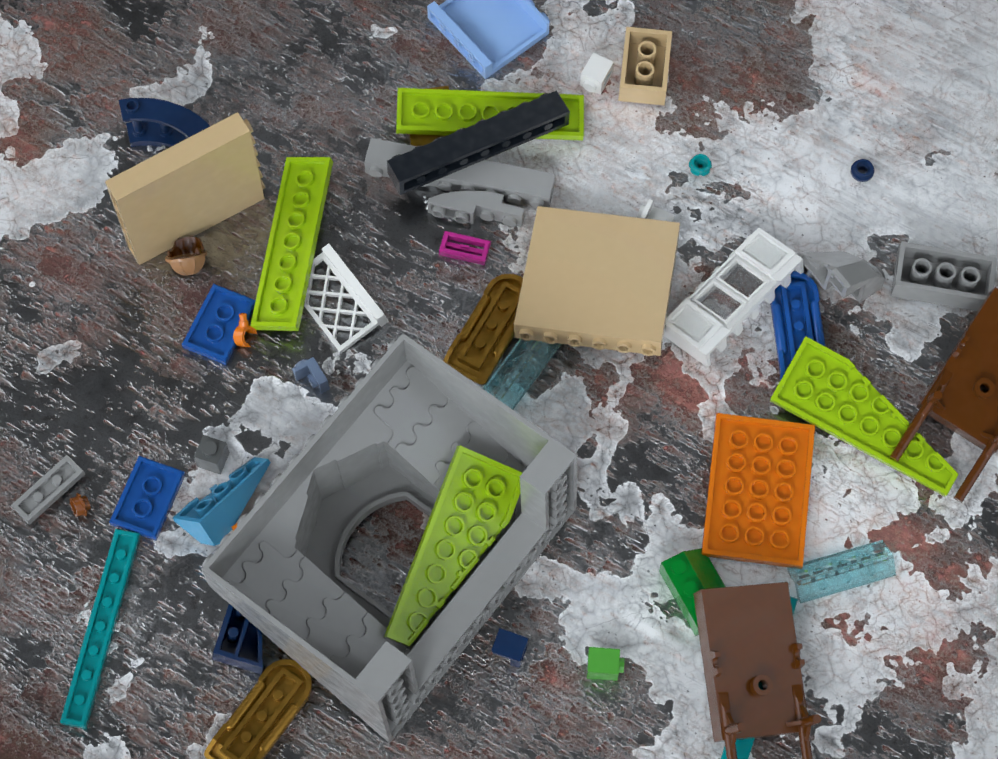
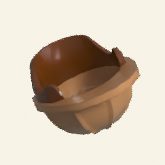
[165,237,207,276]

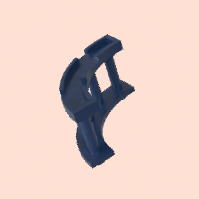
[119,98,210,147]

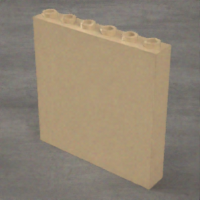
[105,112,265,265]
[514,206,680,356]

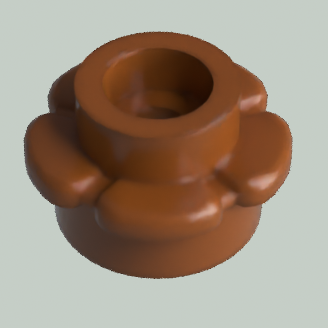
[70,493,91,517]

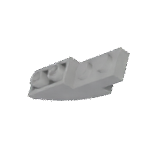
[427,191,524,227]

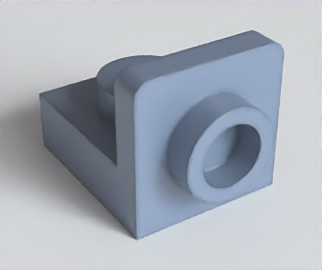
[292,357,330,394]

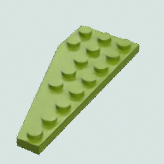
[770,336,958,497]
[384,445,522,646]

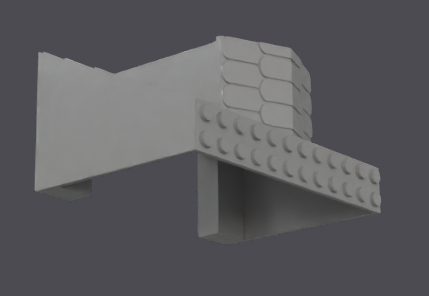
[201,333,577,743]

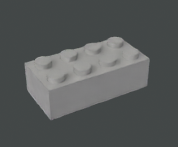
[891,241,997,311]

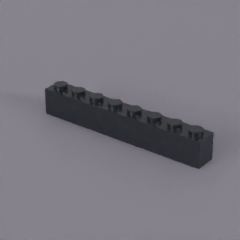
[387,90,570,195]

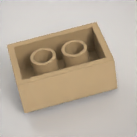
[618,27,672,106]

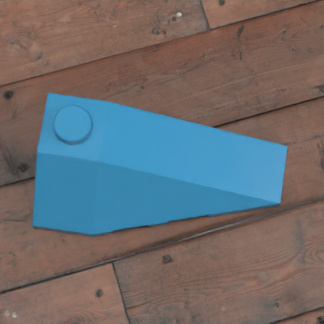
[173,457,271,546]

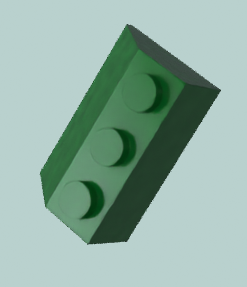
[659,548,726,637]

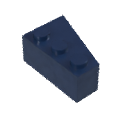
[212,604,263,674]

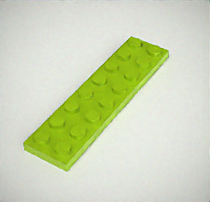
[396,88,584,141]
[250,157,333,331]

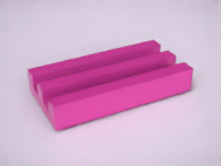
[439,231,491,265]

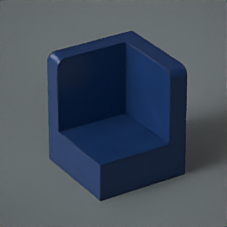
[492,628,529,668]

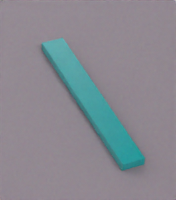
[60,528,141,730]

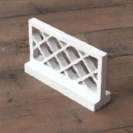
[304,243,389,354]

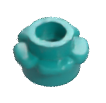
[689,154,712,176]

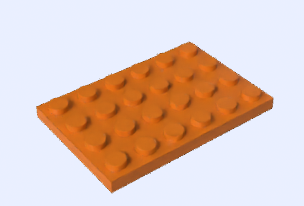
[702,413,815,569]

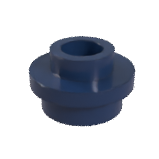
[850,159,875,182]

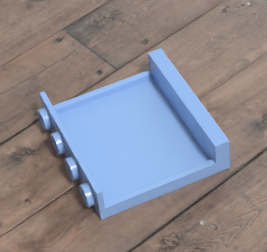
[427,0,550,80]

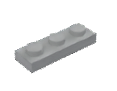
[11,455,85,525]

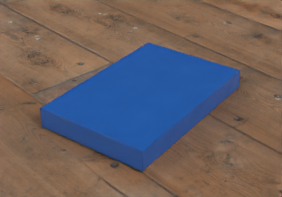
[182,283,256,365]
[109,456,186,541]

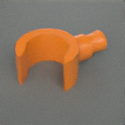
[233,313,257,347]

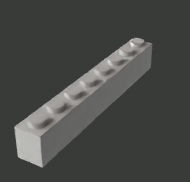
[364,138,555,209]

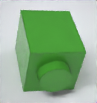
[587,647,625,681]

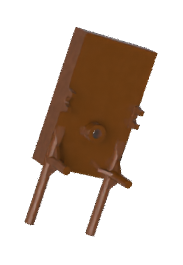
[890,287,998,503]
[693,582,821,759]

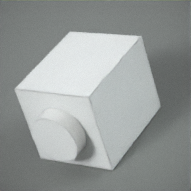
[580,52,614,95]

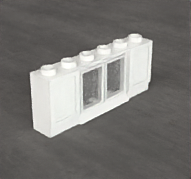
[664,228,804,368]

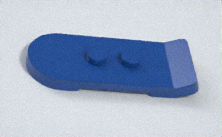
[770,271,826,381]

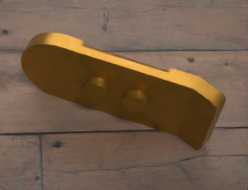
[443,274,523,385]
[204,659,312,759]

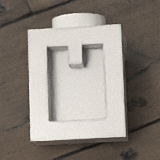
[637,199,675,222]

